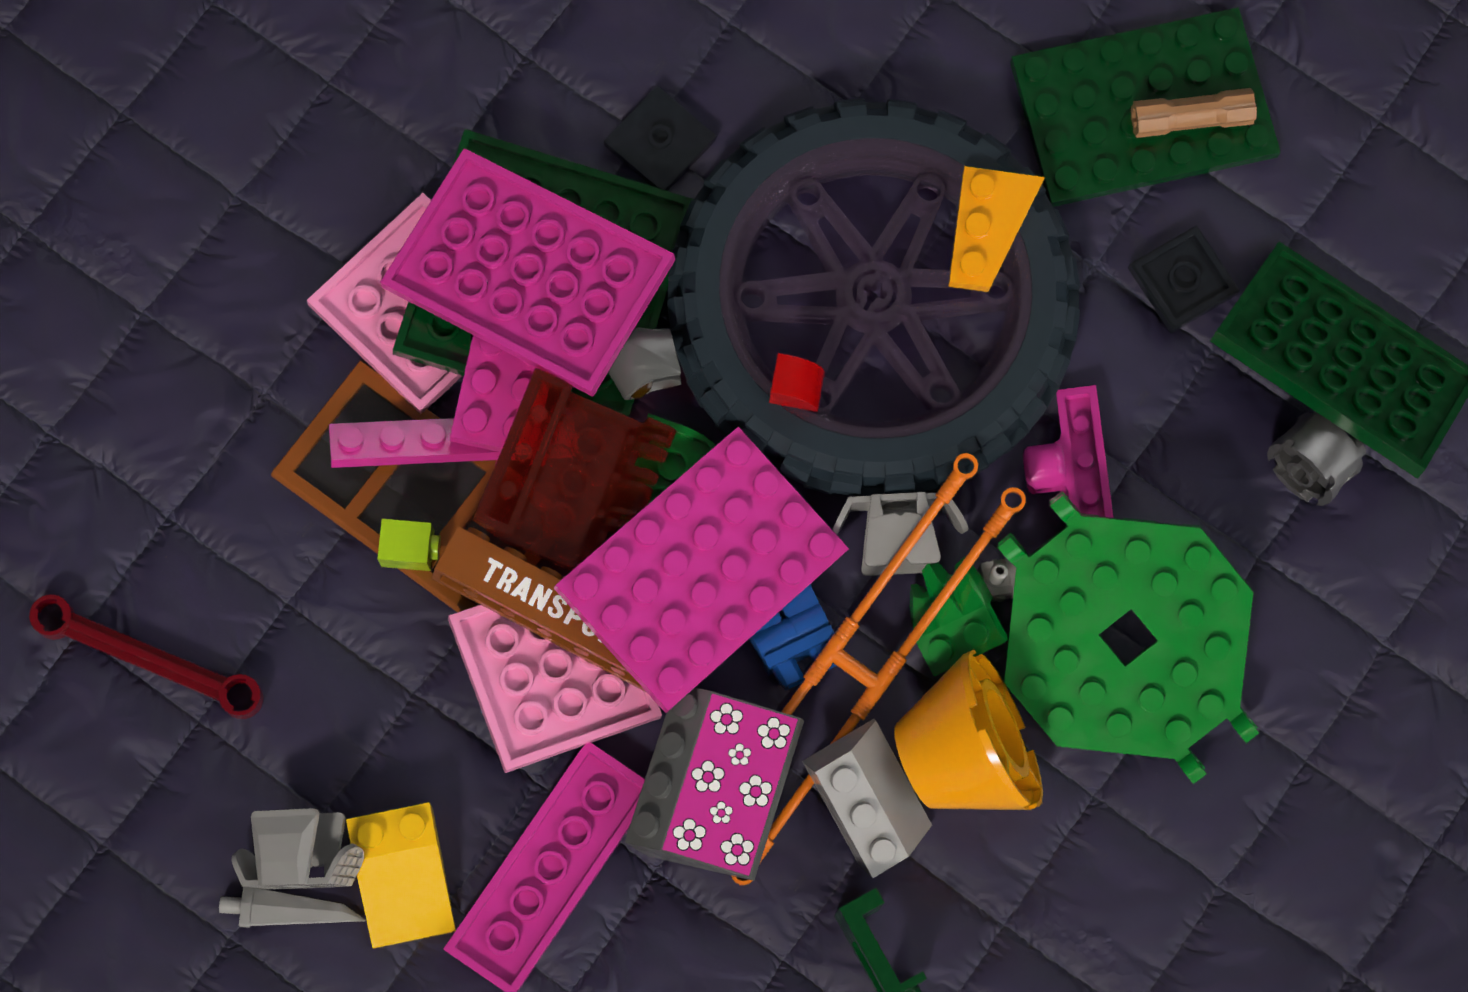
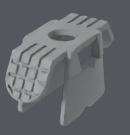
[832,492,968,576]
[232,808,364,889]

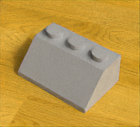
[802,719,932,878]

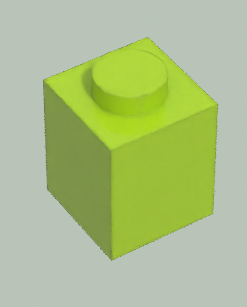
[377,519,441,571]

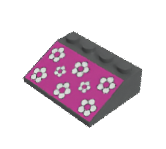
[624,688,804,881]

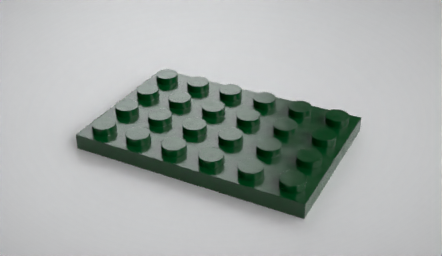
[1010,7,1281,207]
[1210,241,1468,479]

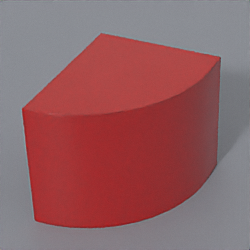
[769,353,825,412]

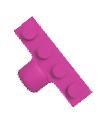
[1023,385,1114,518]

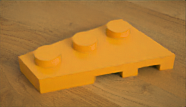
[948,166,1045,292]

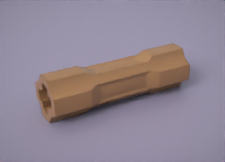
[1131,88,1257,138]

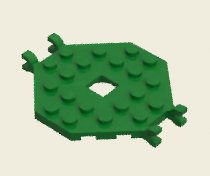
[997,491,1259,784]

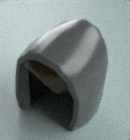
[608,327,682,400]

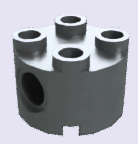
[1267,411,1366,506]

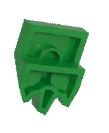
[909,556,1008,676]

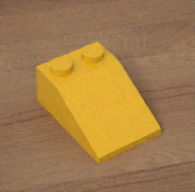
[346,802,456,949]

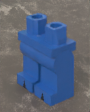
[749,584,837,691]

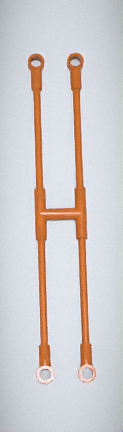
[731,453,1026,885]

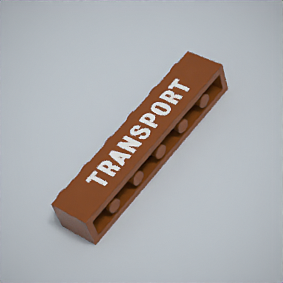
[432,526,646,692]

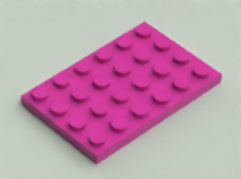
[380,148,676,397]
[554,427,849,713]

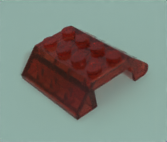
[473,368,676,571]

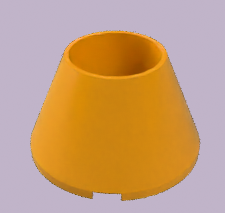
[894,650,1043,810]

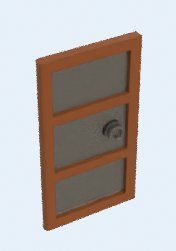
[271,361,575,613]

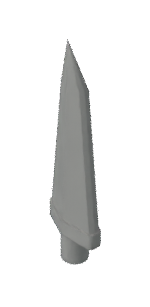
[219,887,367,928]

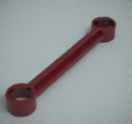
[29,595,263,719]

